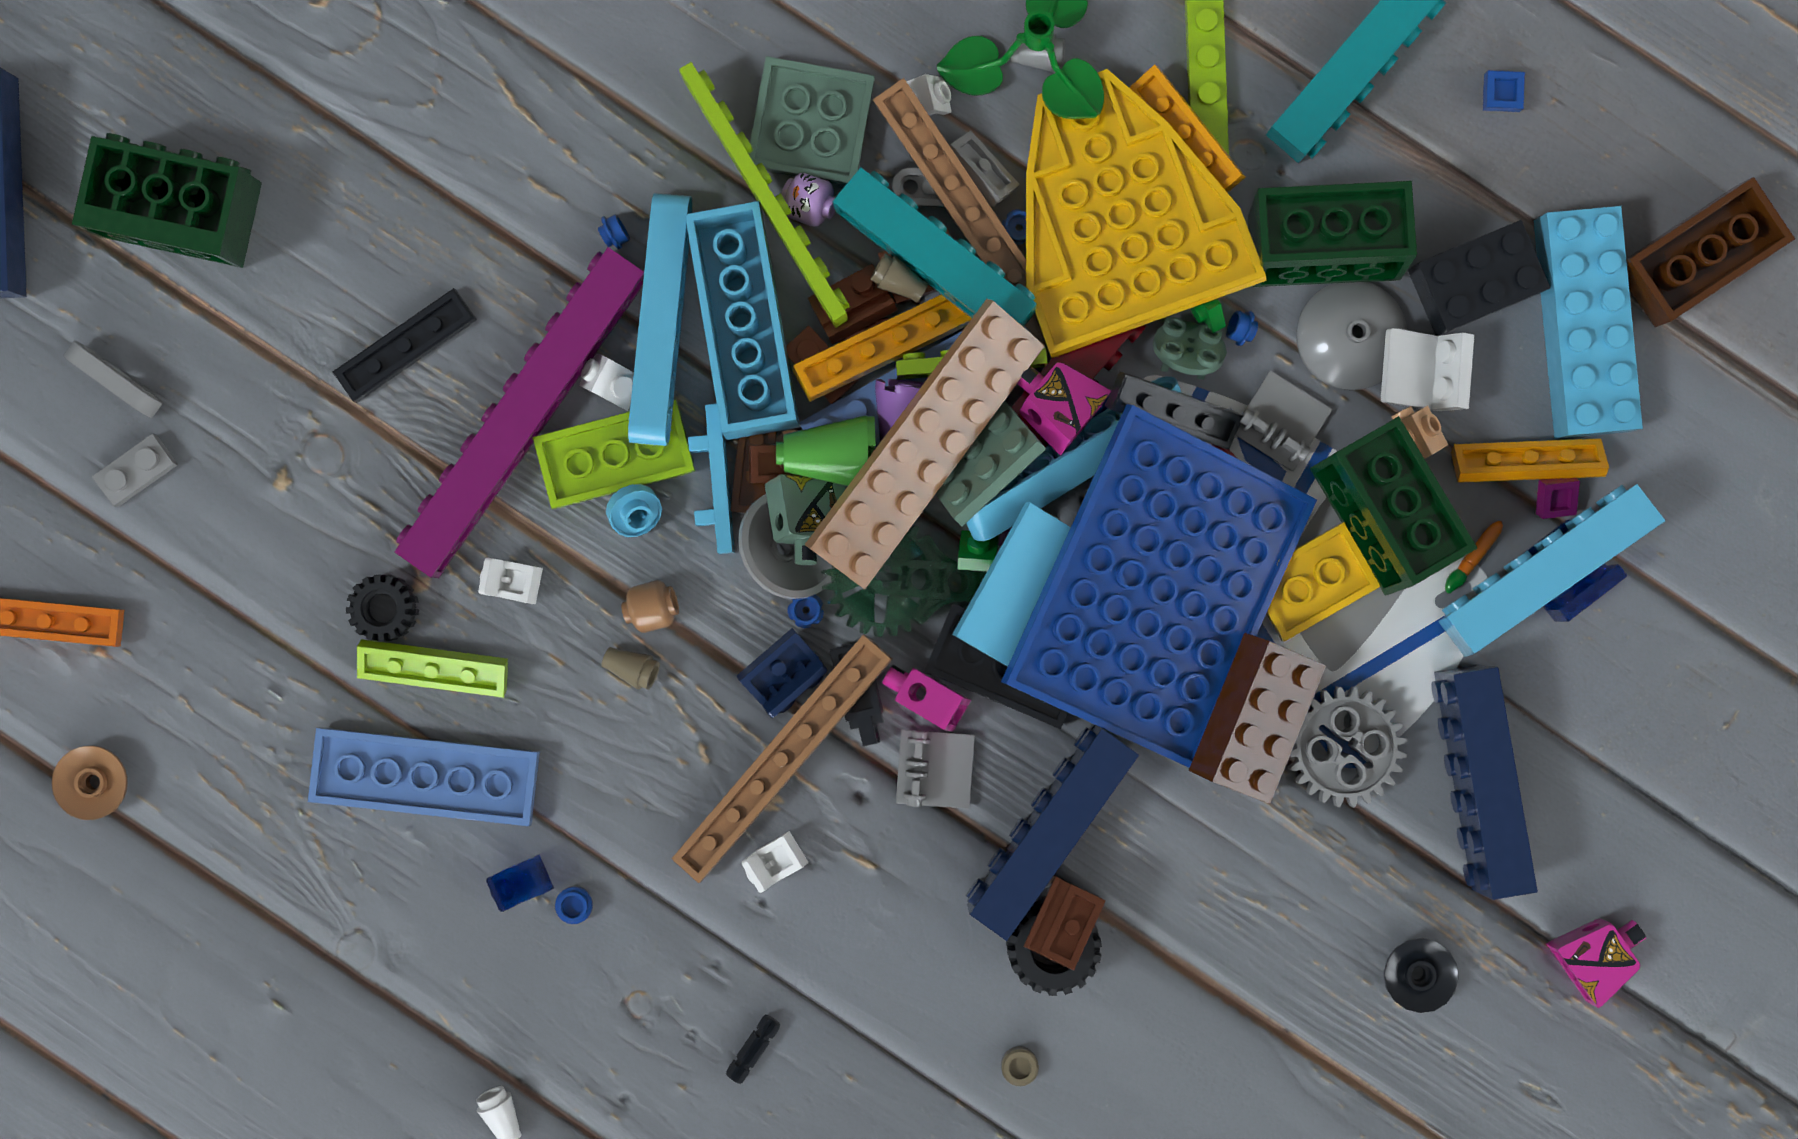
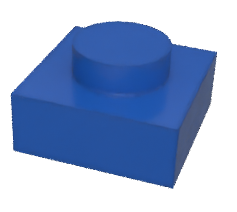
[1483,70,1525,112]

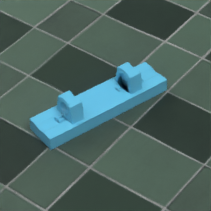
[688,404,735,554]

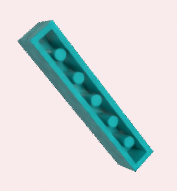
[1266,0,1447,164]
[832,167,1037,327]

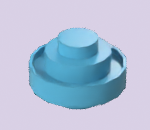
[606,484,662,537]

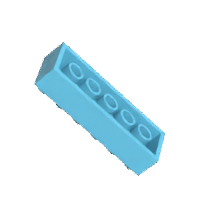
[685,201,800,440]
[1533,206,1643,439]
[1438,484,1665,657]

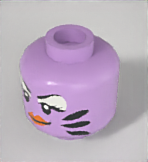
[781,173,835,227]

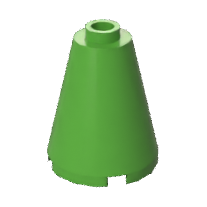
[776,415,876,486]

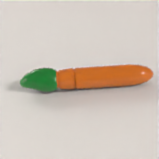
[1445,521,1503,594]

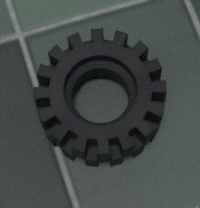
[346,575,419,642]

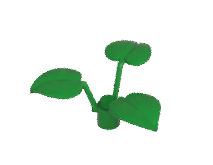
[937,0,1104,119]

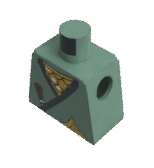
[765,474,845,565]

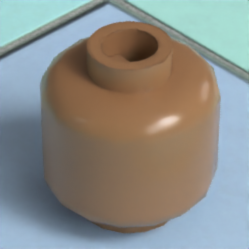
[621,580,679,633]

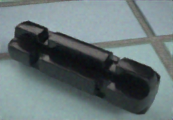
[726,1015,780,1084]

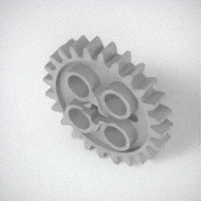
[1288,686,1407,807]

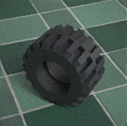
[1006,896,1102,996]

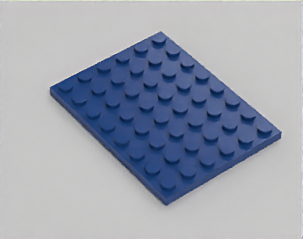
[1001,404,1317,768]

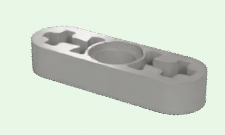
[63,340,163,418]

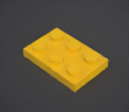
[1266,522,1381,642]

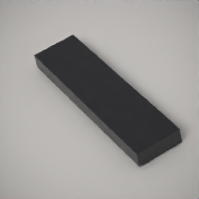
[332,288,477,403]
[1105,371,1243,450]

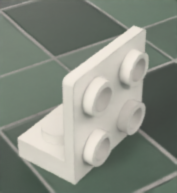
[1381,328,1474,411]

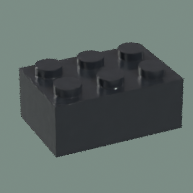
[1408,220,1550,336]

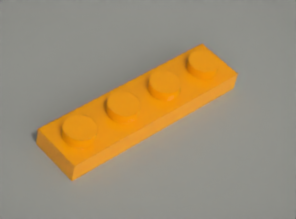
[1129,64,1246,193]
[1451,438,1609,482]

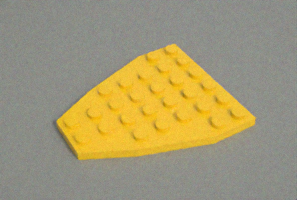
[1026,69,1266,358]

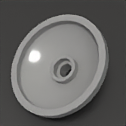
[1296,282,1407,390]
[739,494,839,599]

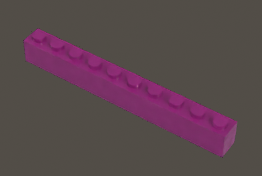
[394,247,644,578]

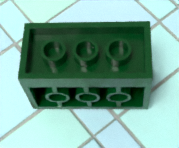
[72,133,262,268]
[1248,181,1417,287]
[1310,416,1477,596]

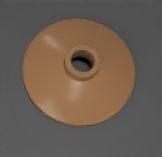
[52,746,128,820]

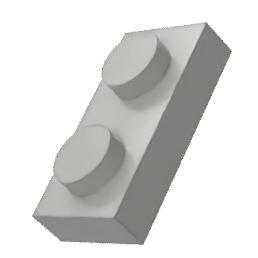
[949,130,1020,207]
[92,434,178,507]

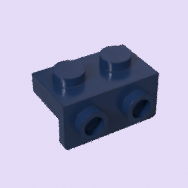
[737,628,828,718]

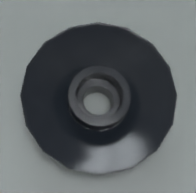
[1384,938,1459,1013]

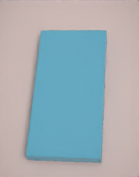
[952,502,1071,667]

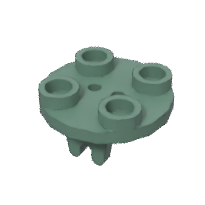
[1153,317,1227,380]

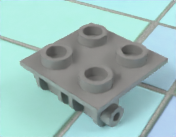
[1236,370,1333,472]
[896,729,975,809]

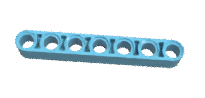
[628,193,693,446]
[966,376,1182,541]

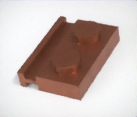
[807,264,897,344]
[1023,877,1106,970]

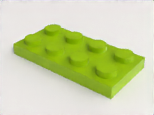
[533,399,696,510]

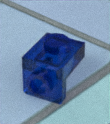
[486,854,554,912]

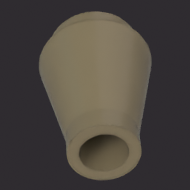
[870,254,928,302]
[602,647,660,690]

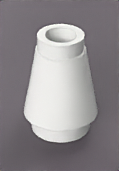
[476,1086,522,1139]

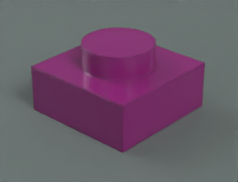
[1535,478,1580,519]

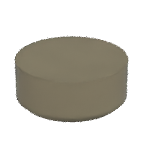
[1001,1046,1039,1086]

